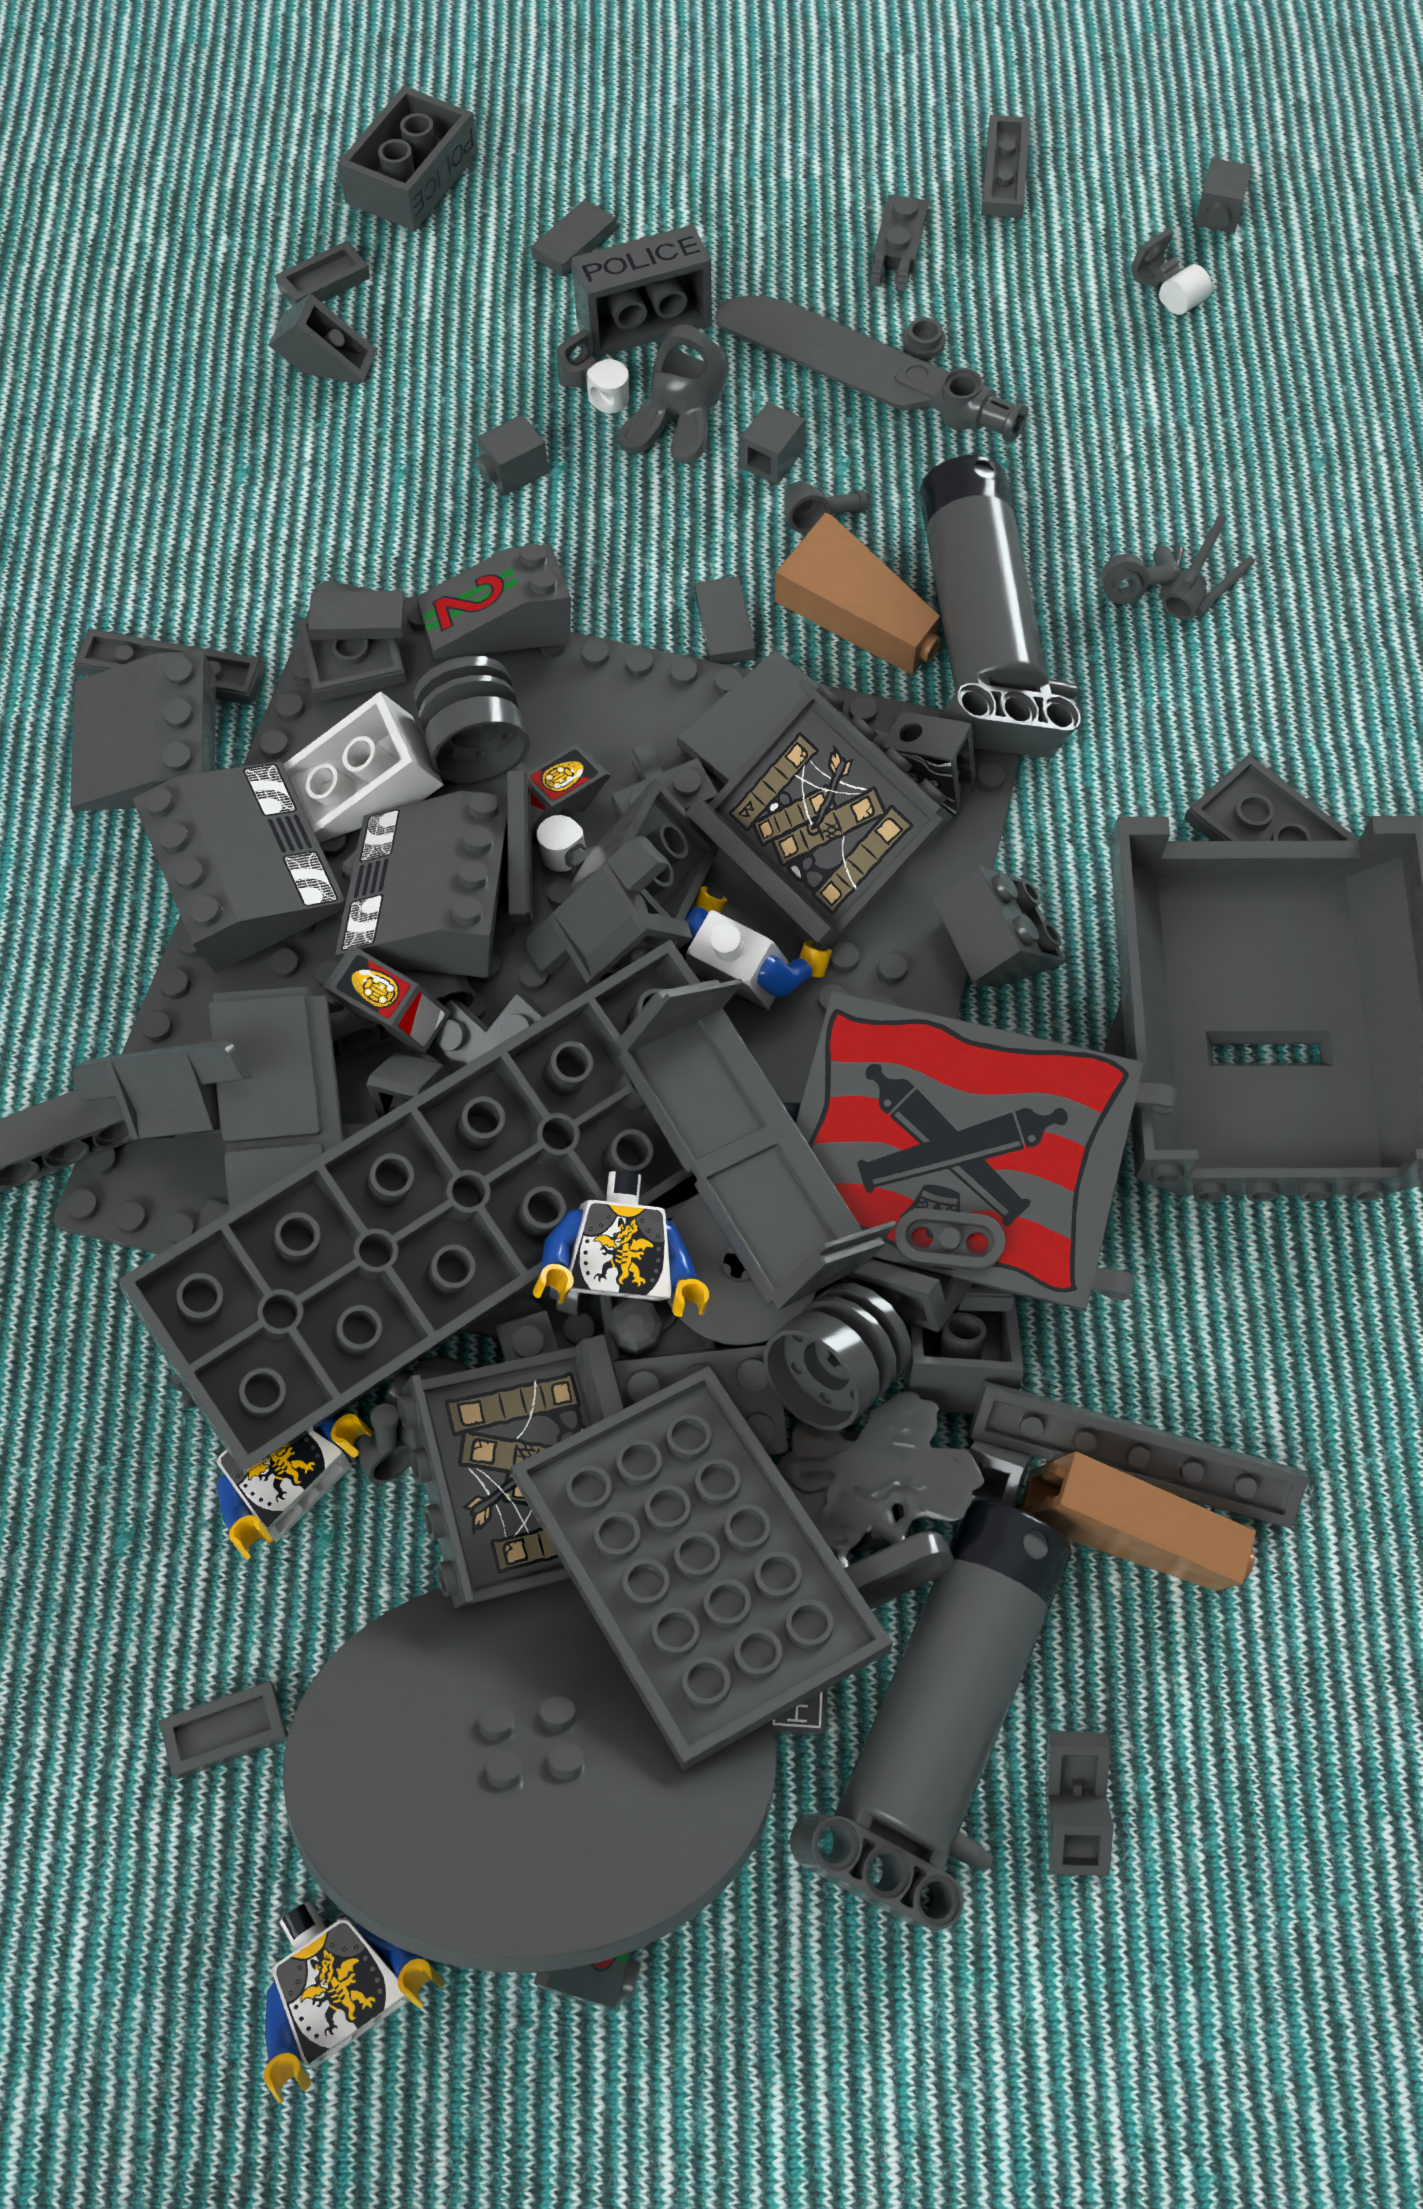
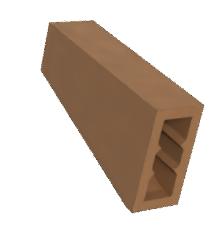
[775,512,941,675]
[1019,1451,1256,1591]

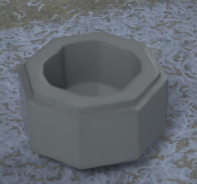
[608,1298,663,1355]

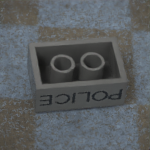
[337,86,478,231]
[571,224,712,358]

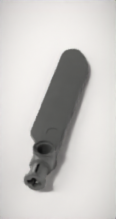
[716,296,1028,442]

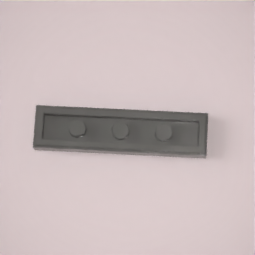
[74,628,266,705]

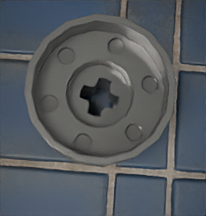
[413,656,530,783]
[763,1283,911,1431]

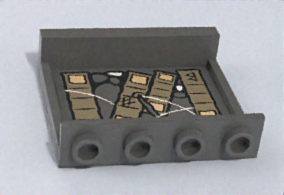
[685,679,953,949]
[397,1334,624,1609]

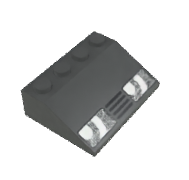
[132,761,346,973]
[335,791,508,978]

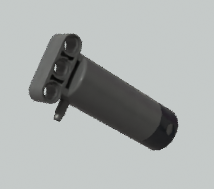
[919,455,1081,757]
[790,1500,1072,1930]

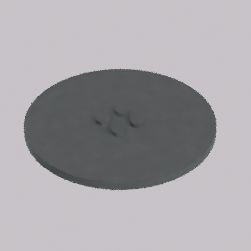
[283,1579,776,1973]

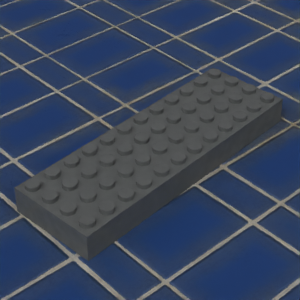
[118,939,783,1476]

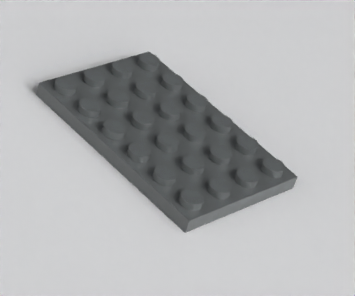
[511,1366,893,1771]

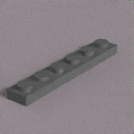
[969,1380,1309,1529]

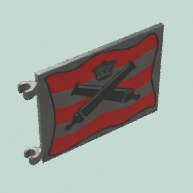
[795,991,1177,1311]

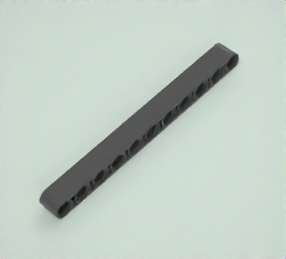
[0,968,475,1192]

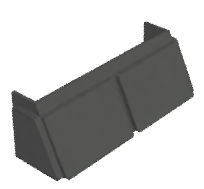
[617,979,897,1310]
[208,987,344,1211]

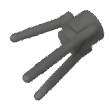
[1159,514,1255,620]

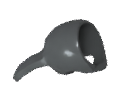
[618,324,729,464]

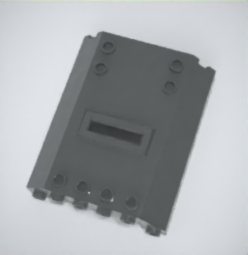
[1109,816,1423,1202]

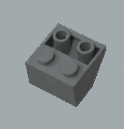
[932,866,1066,988]

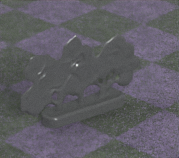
[777,1391,984,1610]

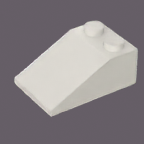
[283,691,444,843]

